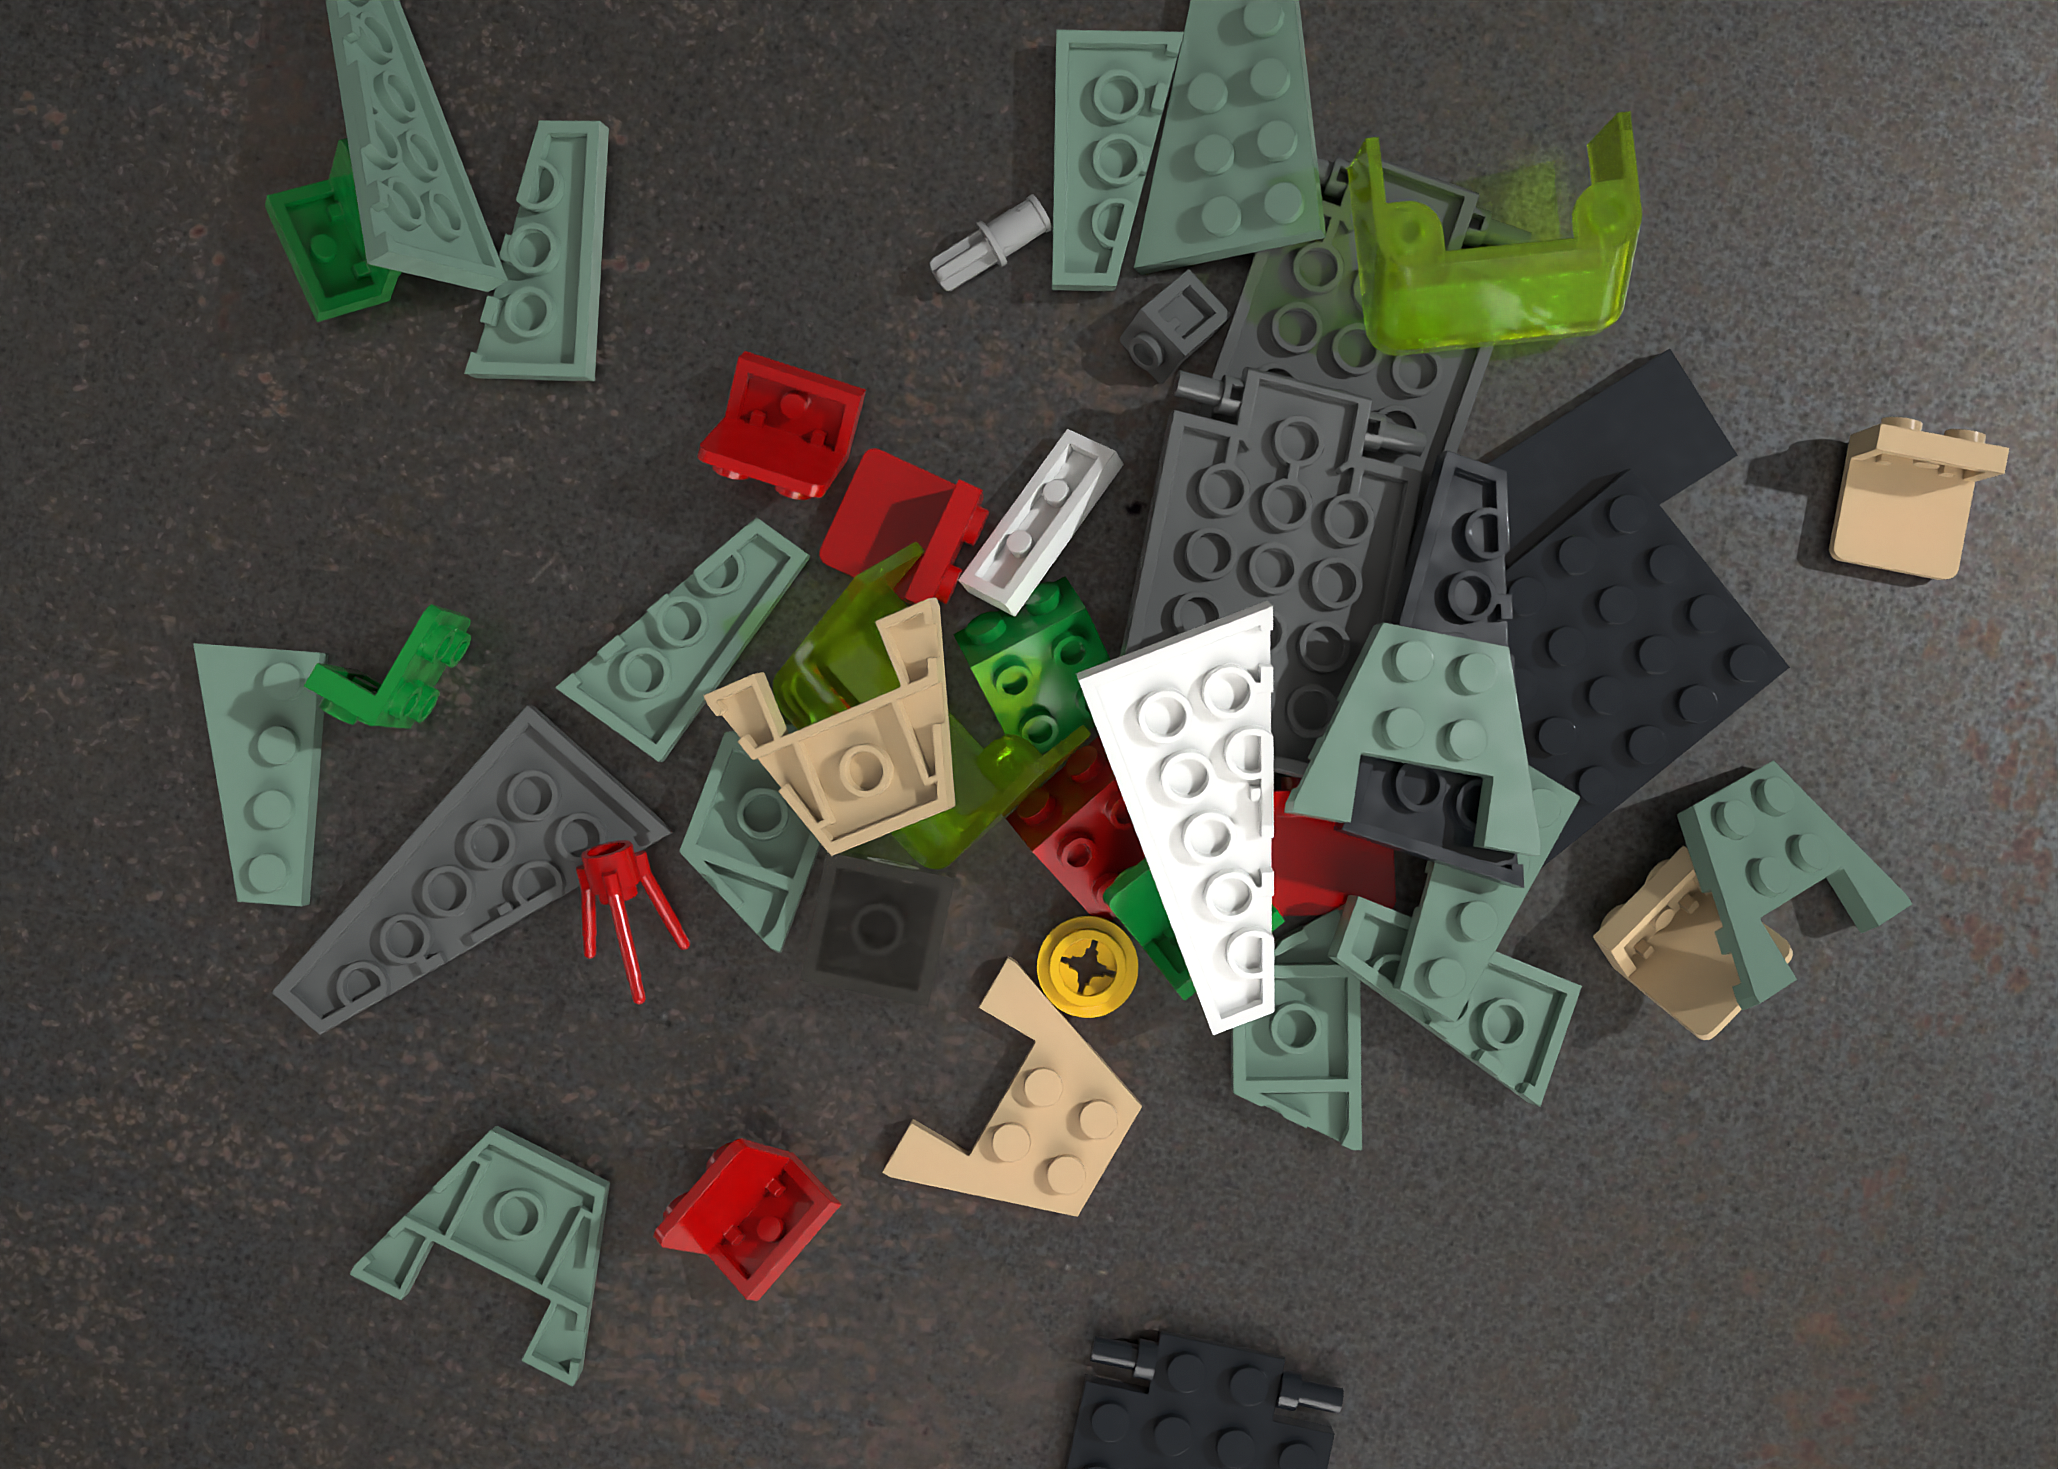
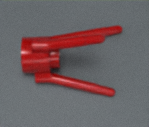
[576,840,690,1005]

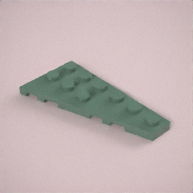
[325,0,508,292]

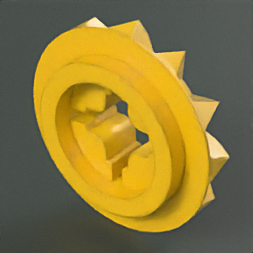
[1037,916,1139,1018]

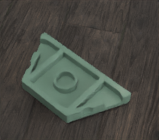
[679,723,821,953]
[1230,904,1362,1150]

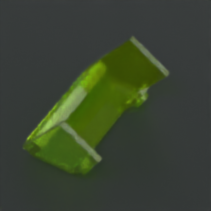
[1347,111,1642,356]
[773,542,1091,870]

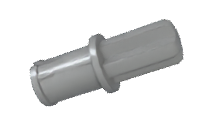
[929,194,1053,292]

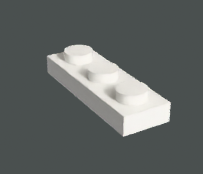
[958,429,1124,617]

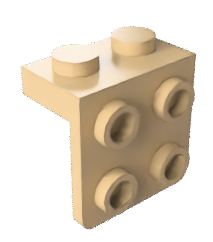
[1829,417,2009,580]
[1593,845,1793,1040]

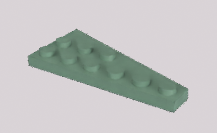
[1134,0,1326,275]

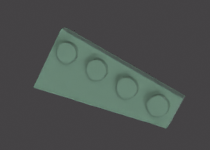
[1052,30,1184,291]
[464,120,609,381]
[555,517,811,762]
[193,643,328,906]
[1393,765,1580,1023]
[1327,895,1582,1107]

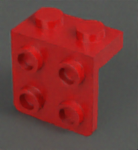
[697,351,866,500]
[819,448,989,605]
[1005,736,1145,922]
[1271,776,1396,916]
[653,1138,842,1301]

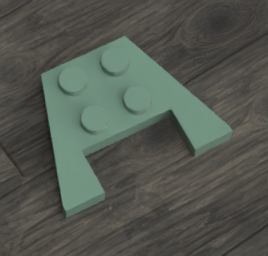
[1284,622,1542,856]
[1677,760,1912,1011]
[350,1126,610,1387]

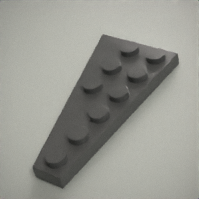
[272,705,675,1035]

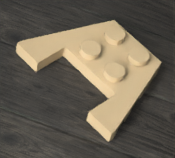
[704,598,955,856]
[882,956,1142,1217]

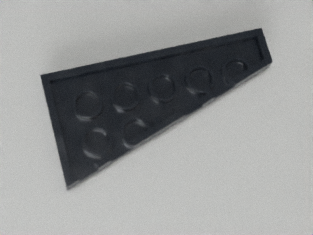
[1333,450,1524,888]

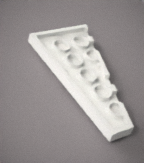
[1076,600,1275,1035]

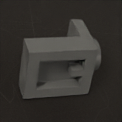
[1120,269,1232,384]

